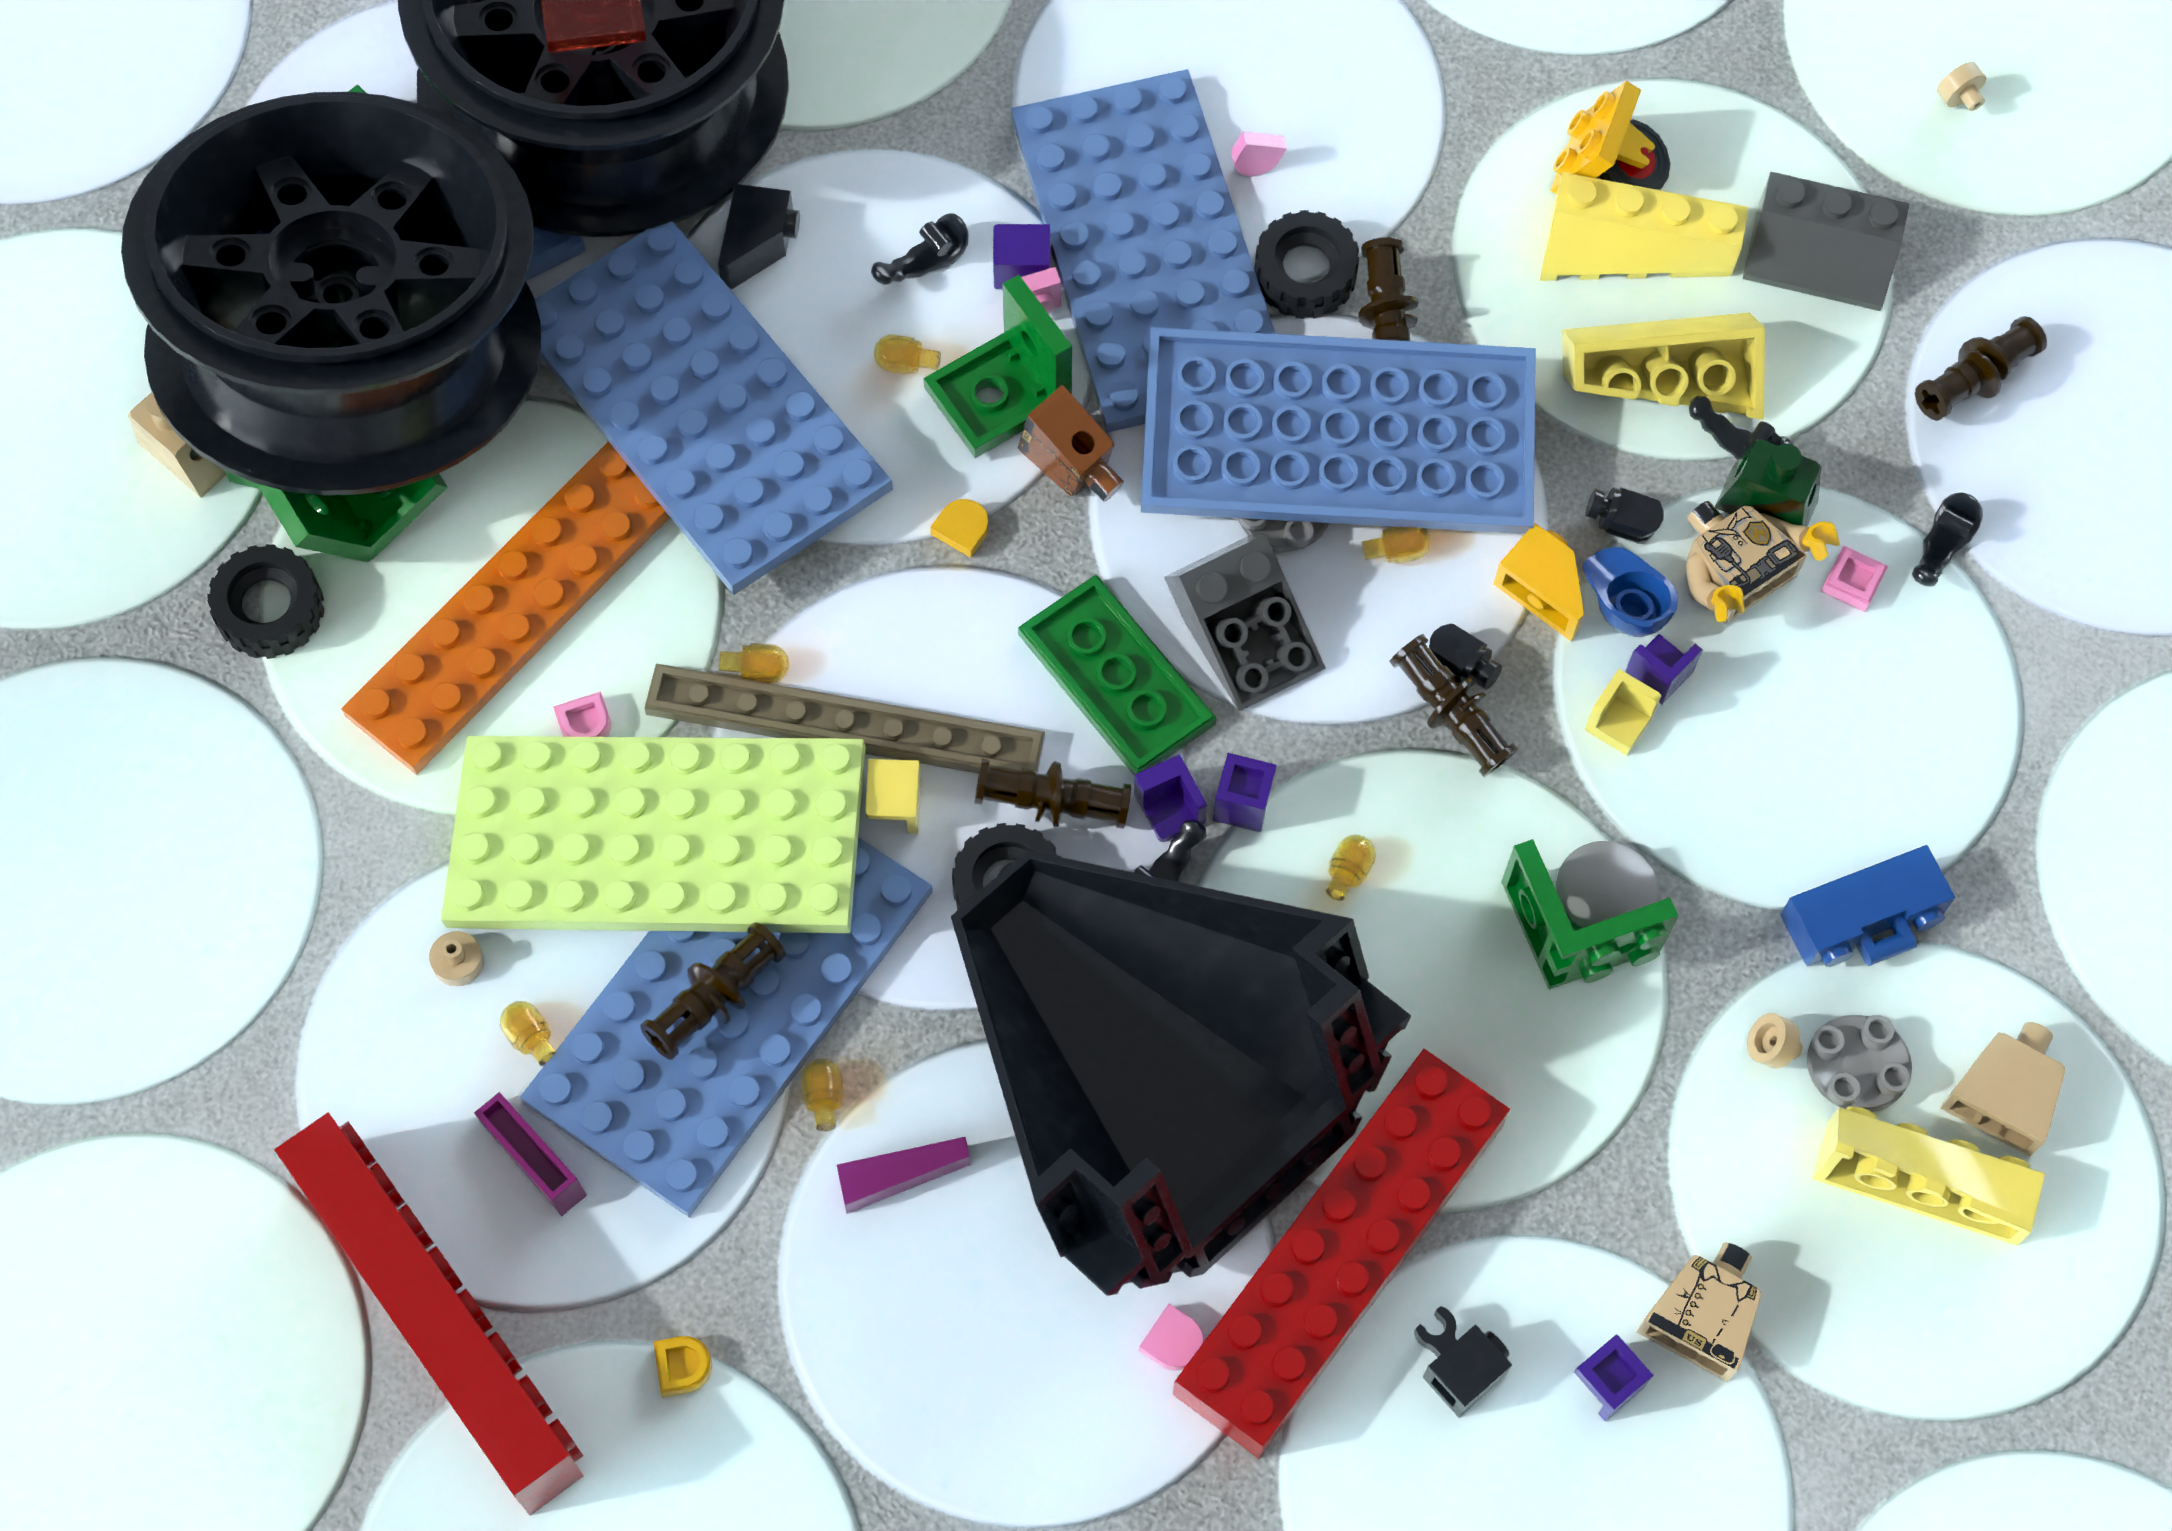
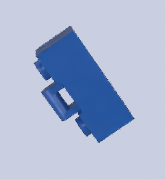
[1780,845,1956,967]

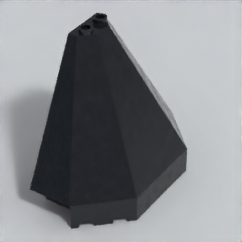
[950,850,1411,1296]

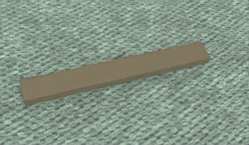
[644,663,1045,774]

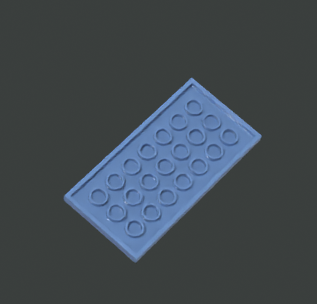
[1011,69,1275,433]
[535,221,893,595]
[1141,327,1536,534]
[520,837,933,1218]

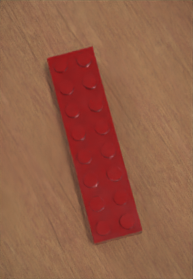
[1172,1048,1510,1459]
[274,1112,584,1515]

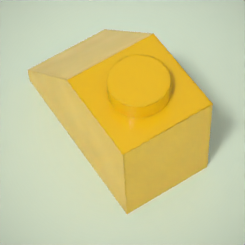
[1493,523,1584,641]

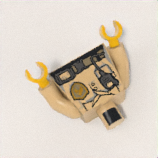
[1686,501,1840,624]

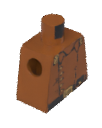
[1018,385,1124,502]

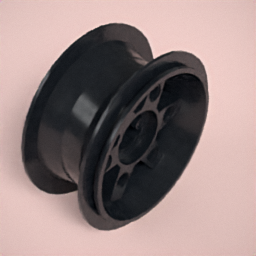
[398,0,789,237]
[121,92,541,495]

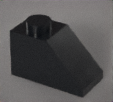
[718,184,800,290]

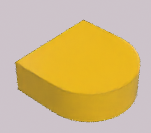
[930,499,988,558]
[653,1336,712,1398]

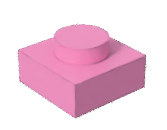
[1021,267,1061,314]

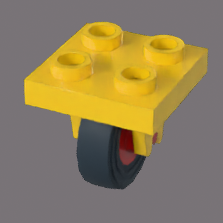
[1550,80,1671,194]

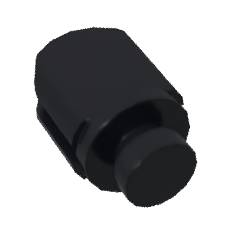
[1585,487,1664,544]
[1429,623,1502,690]

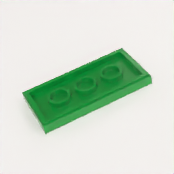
[1018,574,1216,776]

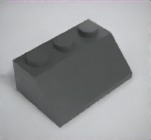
[1742,171,1910,311]

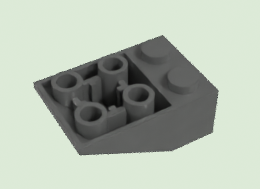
[1164,534,1326,711]

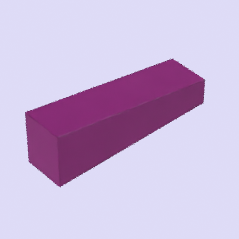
[474,1092,587,1216]
[836,1137,971,1214]

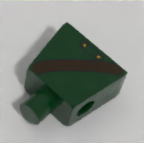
[1715,439,1822,527]

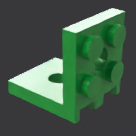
[923,274,1072,458]
[257,473,448,562]
[1501,839,1678,990]

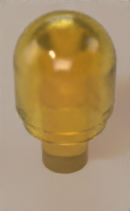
[874,334,941,375]
[1362,526,1431,564]
[719,643,789,684]
[1326,834,1376,901]
[499,1001,557,1066]
[801,1059,844,1131]

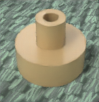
[1937,62,1987,111]
[429,931,484,986]
[1747,1013,1803,1069]

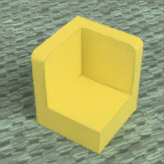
[1585,669,1661,756]
[865,759,921,834]

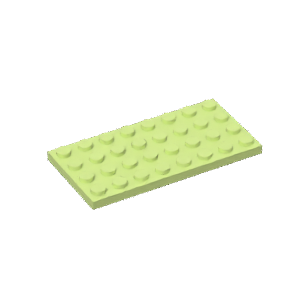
[441,736,866,933]

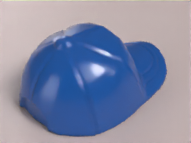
[1582,547,1678,637]

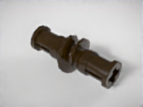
[1358,237,1418,341]
[1915,316,2047,421]
[1389,634,1518,777]
[974,759,1131,829]
[640,922,786,1060]

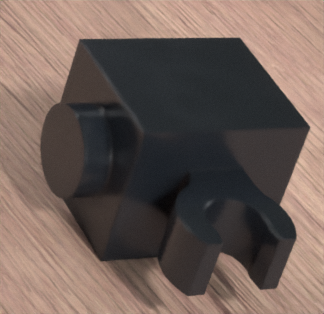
[1414,1306,1512,1418]

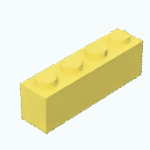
[1540,172,1748,281]
[1562,312,1765,420]
[1813,1107,2045,1245]

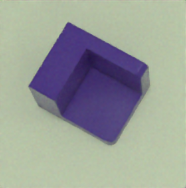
[993,224,1050,289]
[1625,634,1703,705]
[1213,753,1277,832]
[1134,754,1207,842]
[1574,1334,1654,1421]

